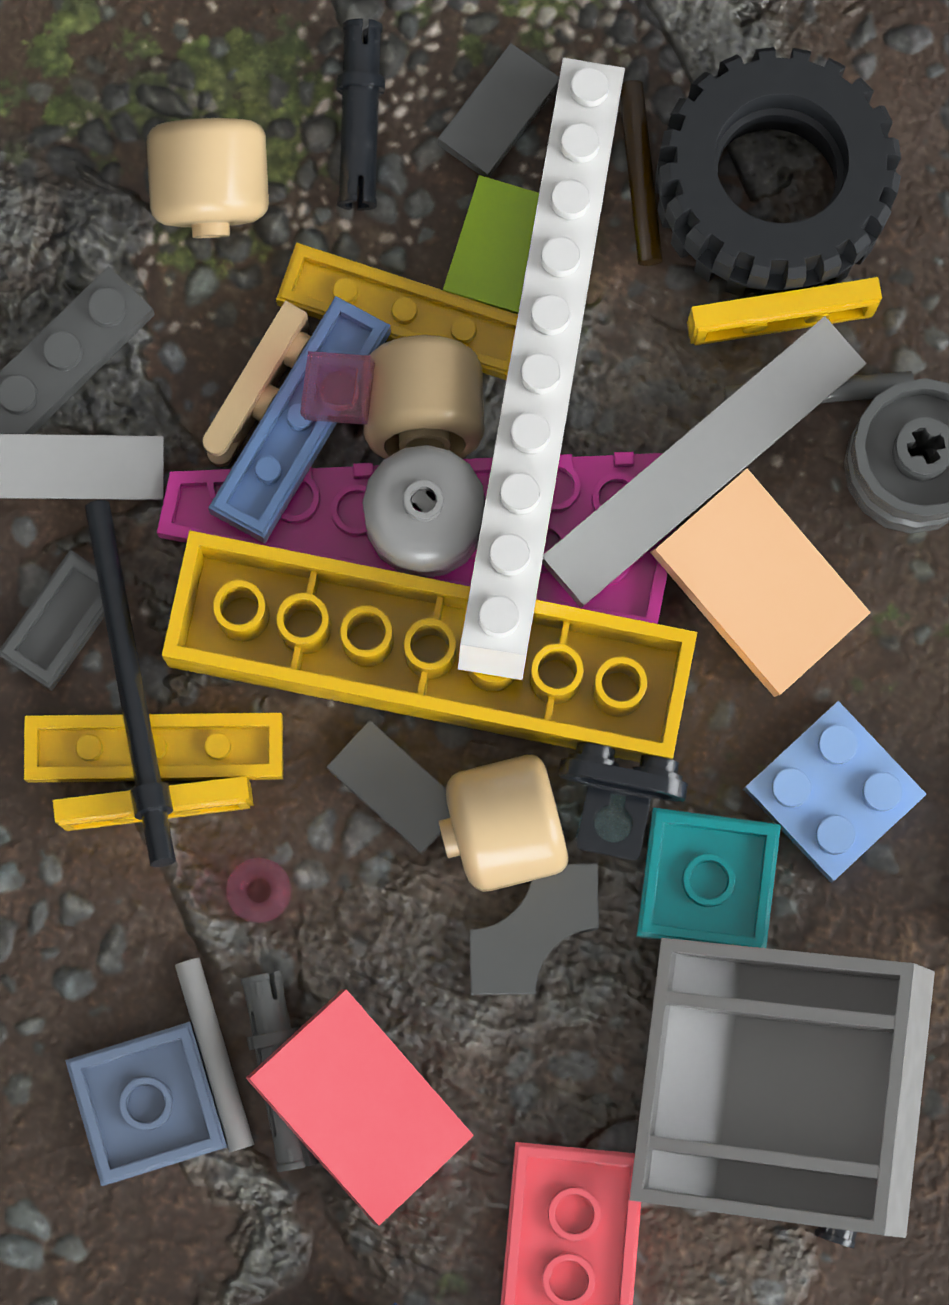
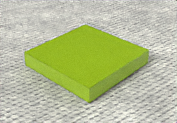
[443,175,539,314]

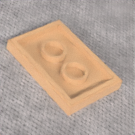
[650,468,871,697]

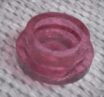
[226,858,291,923]

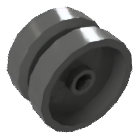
[843,378,949,534]

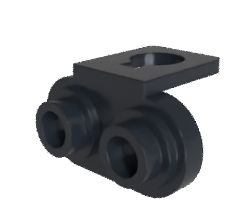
[558,742,688,861]

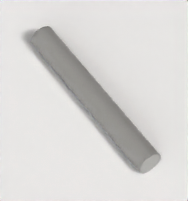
[175,958,254,1153]

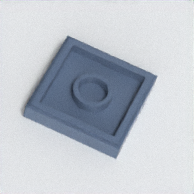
[65,1022,228,1186]

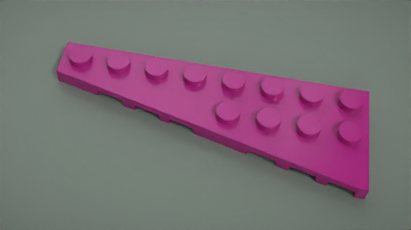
[157,452,677,624]

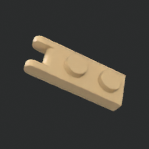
[203,301,311,467]

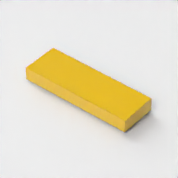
[687,277,882,346]
[53,776,253,831]

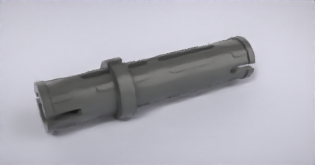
[240,971,319,1172]

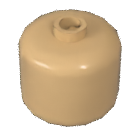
[146,118,269,238]
[362,335,485,459]
[439,754,568,892]

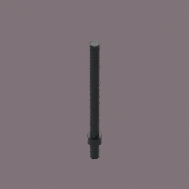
[85,500,176,867]

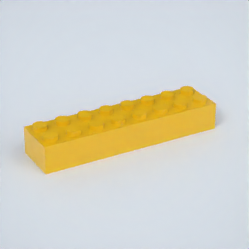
[162,530,697,762]

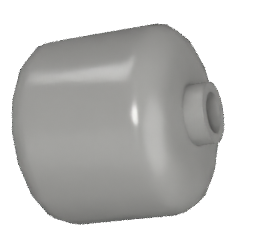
[362,445,485,578]

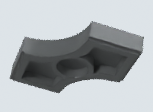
[470,863,599,996]

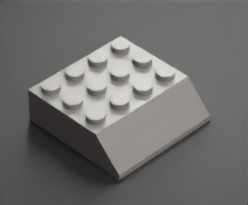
[629,938,935,1238]

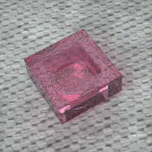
[300,351,375,425]

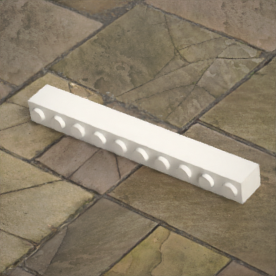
[458,58,625,680]

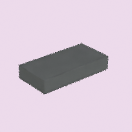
[438,43,560,178]
[0,550,105,691]
[327,720,450,855]

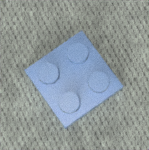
[743,701,927,883]

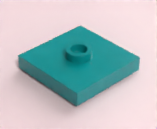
[636,808,781,948]

